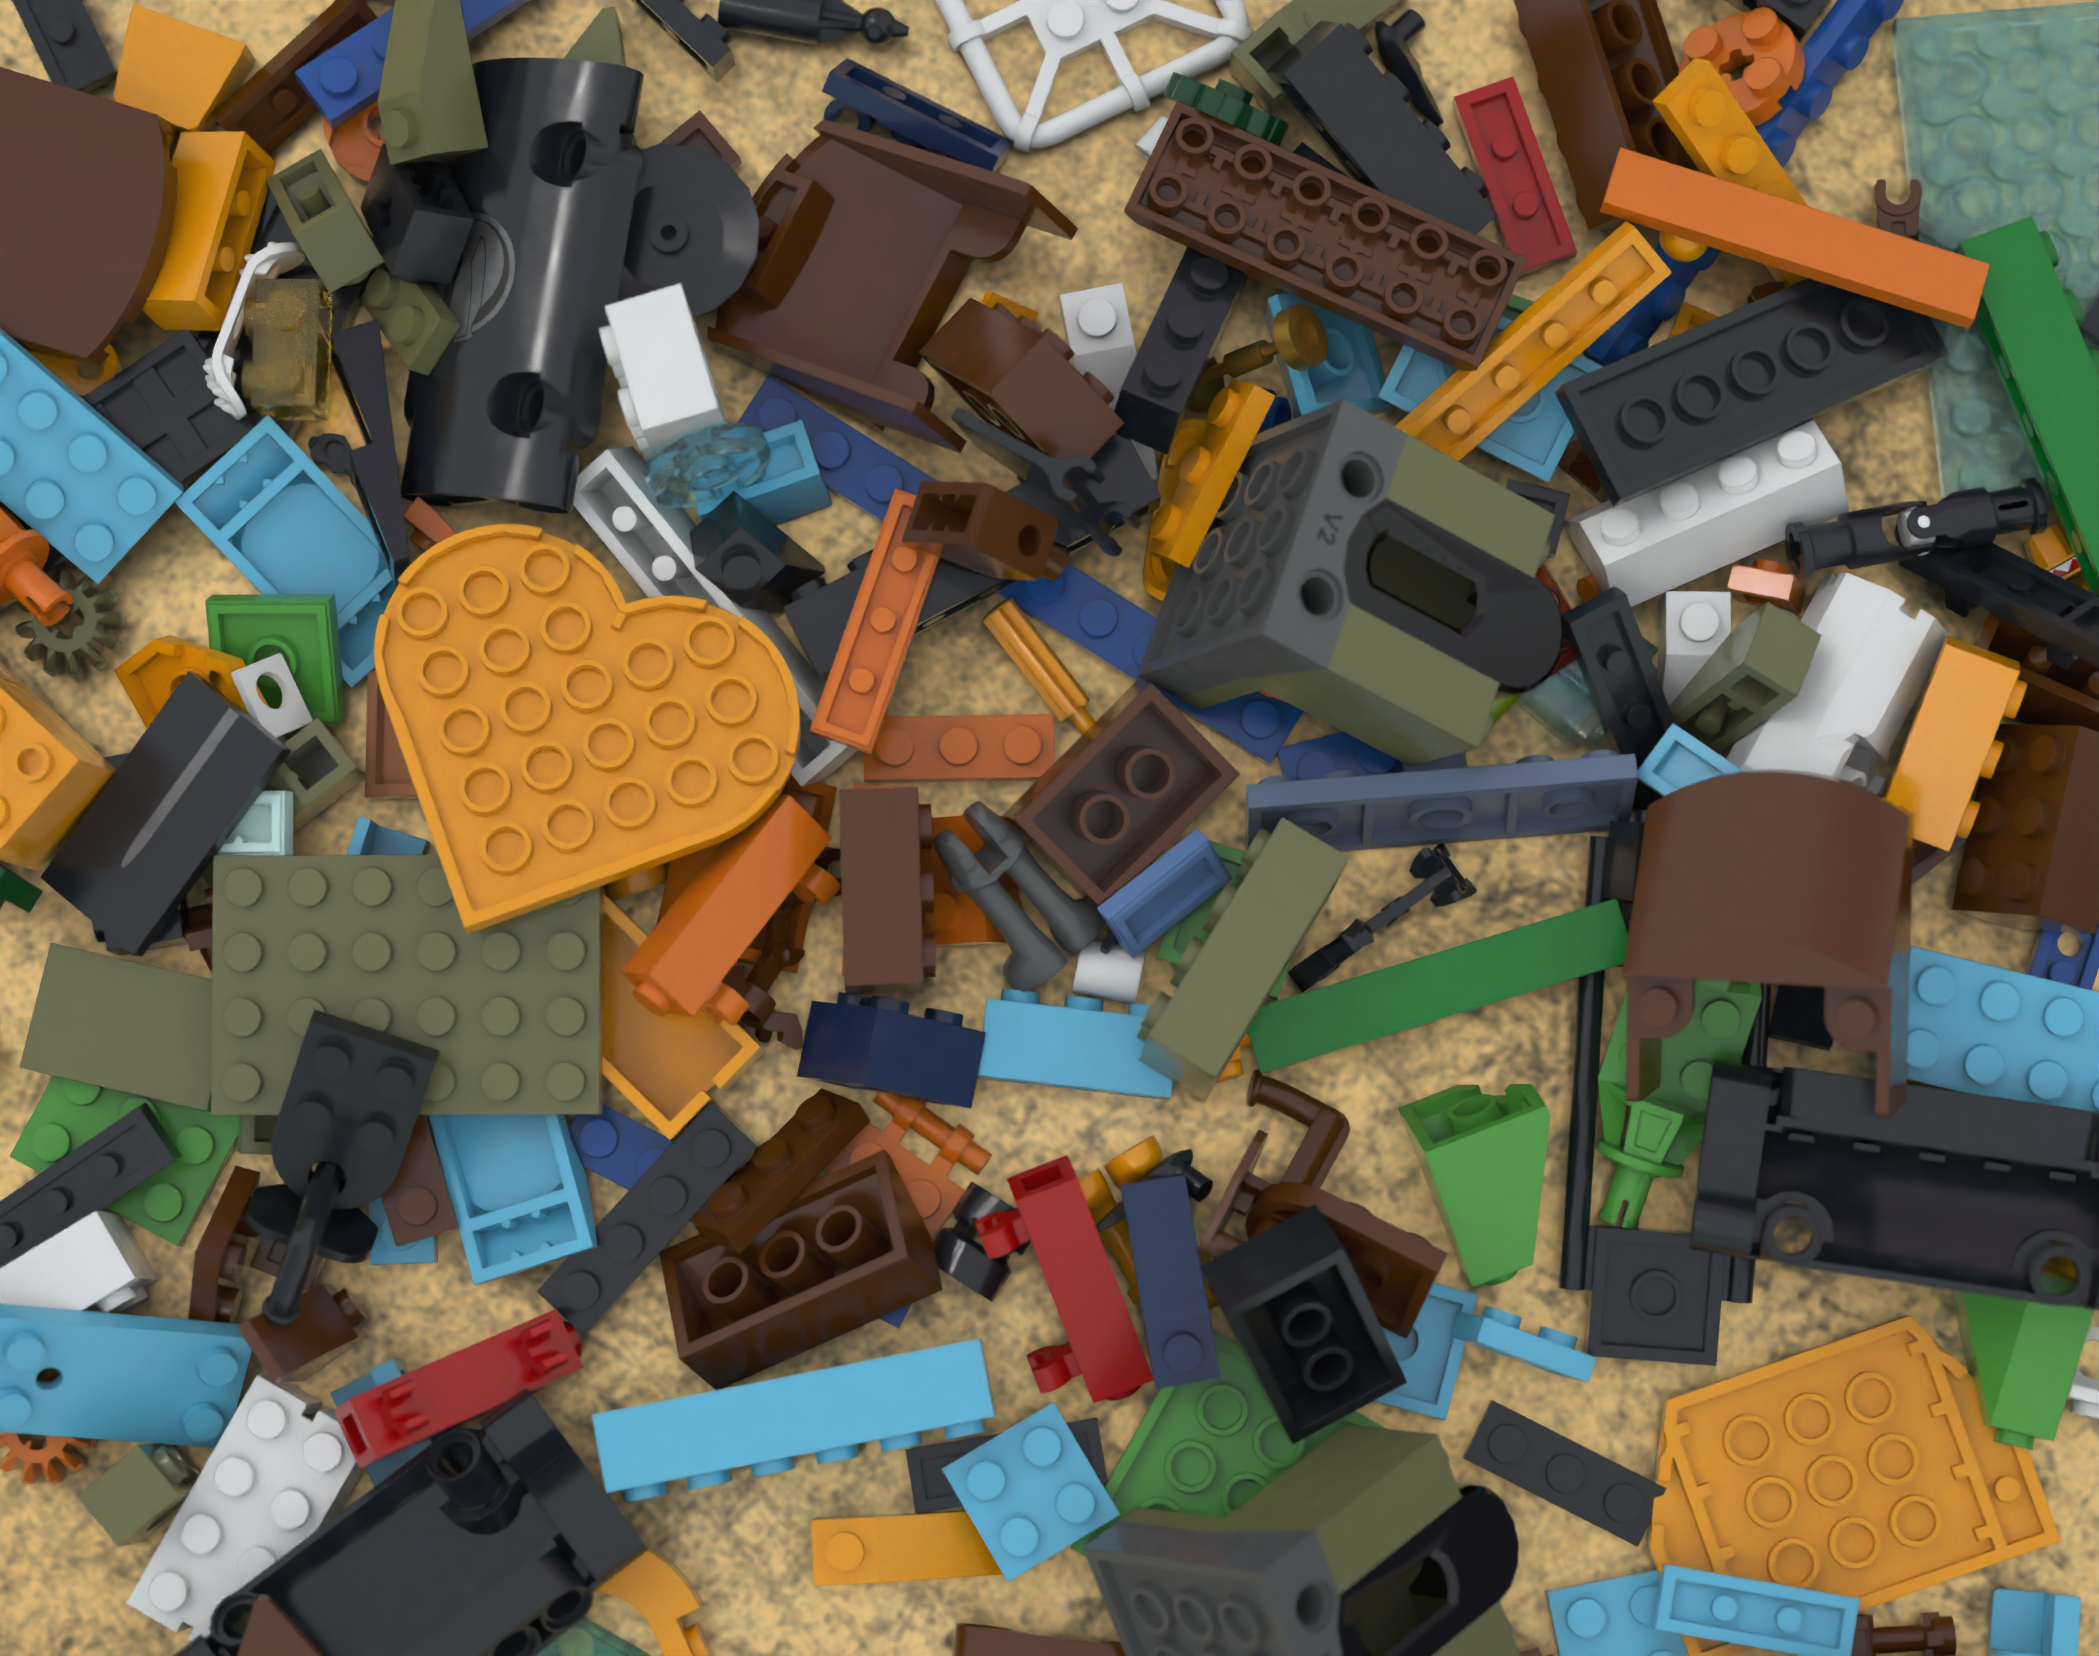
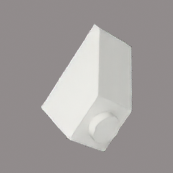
[1658,591,1731,706]

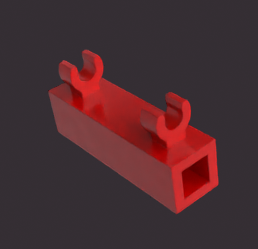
[975,1155,1154,1404]
[333,1308,583,1470]

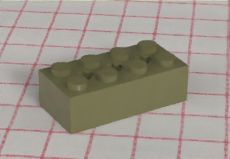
[1137,817,1350,1100]

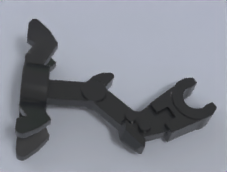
[1287,843,1477,993]

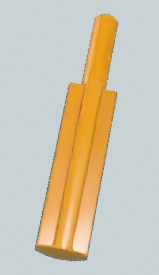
[982,597,1096,735]

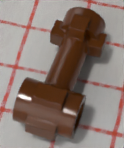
[1851,1612,1956,1656]

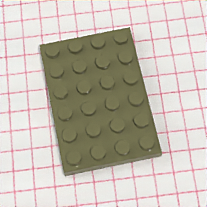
[211,855,603,1116]

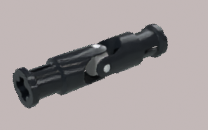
[1785,477,2048,579]

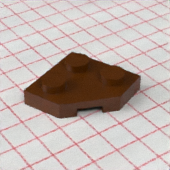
[188,1166,260,1323]

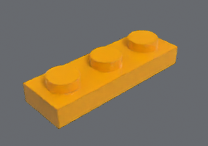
[1146,379,1276,568]

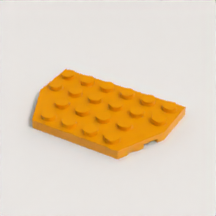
[1647,1315,2061,1656]

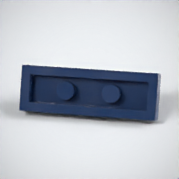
[822,58,1014,172]

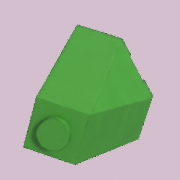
[1398,1084,1551,1288]
[1951,1273,2094,1450]

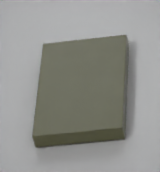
[19,943,212,1112]

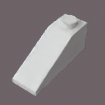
[1060,283,1158,482]

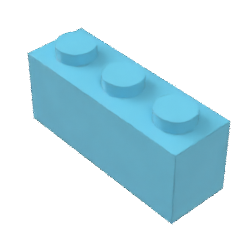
[978,989,1172,1101]

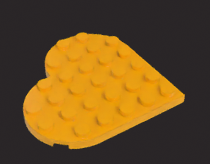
[374,524,801,934]

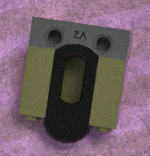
[1137,399,1564,767]
[1083,1425,1520,1656]

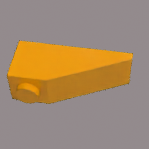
[811,1510,1003,1586]

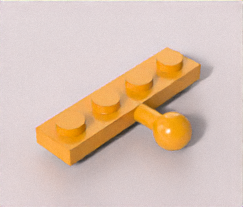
[1652,58,1809,288]

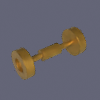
[1189,304,1328,412]

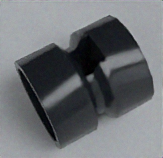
[932,1181,1031,1302]

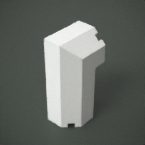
[1727,573,1950,797]

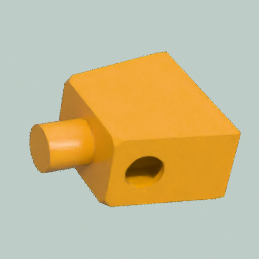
[113,4,256,150]

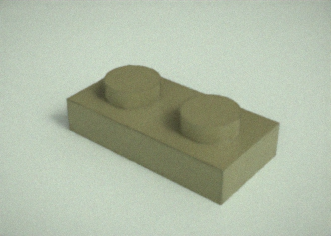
[360,262,461,376]

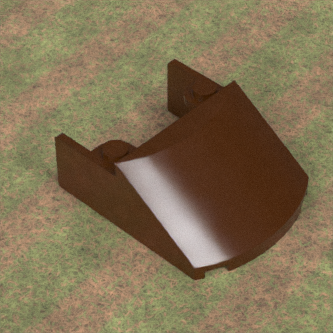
[0,67,177,365]
[707,119,1078,453]
[1622,769,1914,1117]

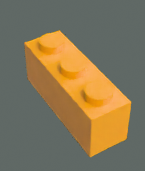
[142,131,276,331]
[1883,635,2028,852]

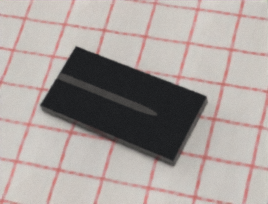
[40,671,292,956]

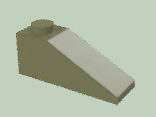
[378,0,488,165]
[1669,602,1822,754]

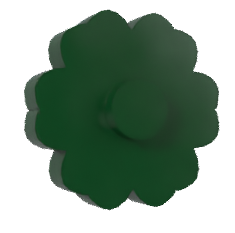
[1163,72,1289,146]

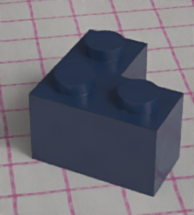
[797,992,986,1108]

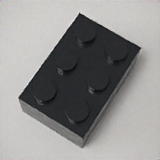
[1199,1204,1408,1445]

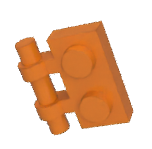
[824,1092,992,1241]

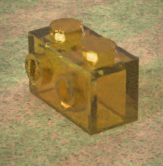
[242,279,332,420]

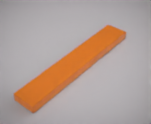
[1600,147,1990,329]

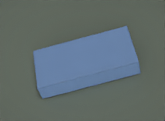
[1097,829,1233,958]

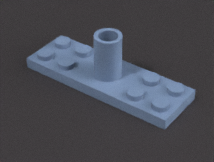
[1246,750,1638,851]

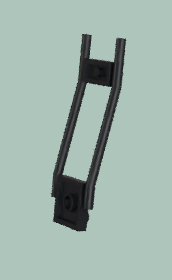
[1559,836,1771,1366]

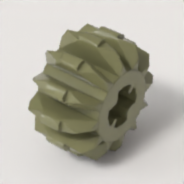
[15,570,127,680]

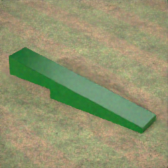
[1248,899,1629,1073]

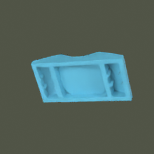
[174,415,410,688]
[428,1115,598,1285]

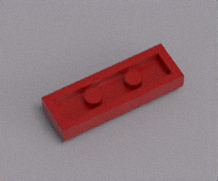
[1452,77,1577,276]

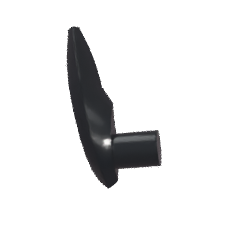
[1375,9,1443,126]
[1095,1149,1213,1232]

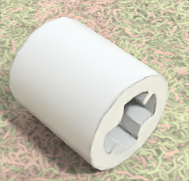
[1072,938,1146,1004]

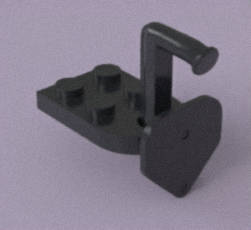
[245,1009,440,1326]

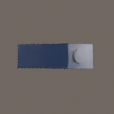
[1120,1173,1220,1389]

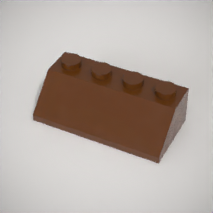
[1514,0,1701,231]
[659,1150,943,1390]

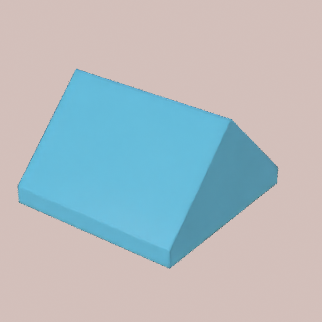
[1265,293,1394,419]

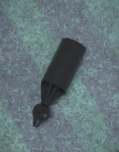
[718,0,909,45]

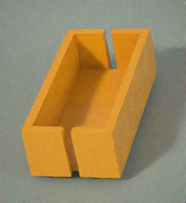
[602,892,766,1142]

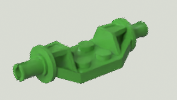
[1595,980,1762,1229]

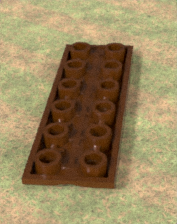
[1124,101,1528,371]

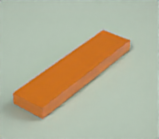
[809,489,941,754]

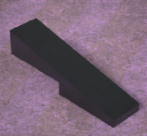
[330,319,409,587]

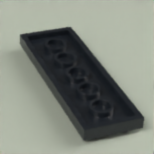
[1555,278,1949,507]

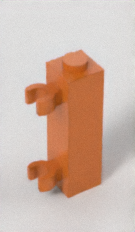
[620,795,842,1026]

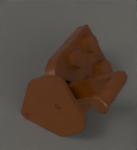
[1197,1070,1448,1339]

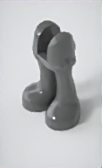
[932,801,1105,992]

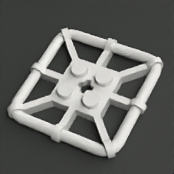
[935,0,1254,153]

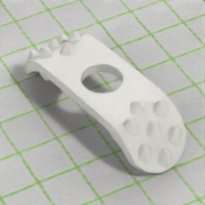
[203,241,305,420]

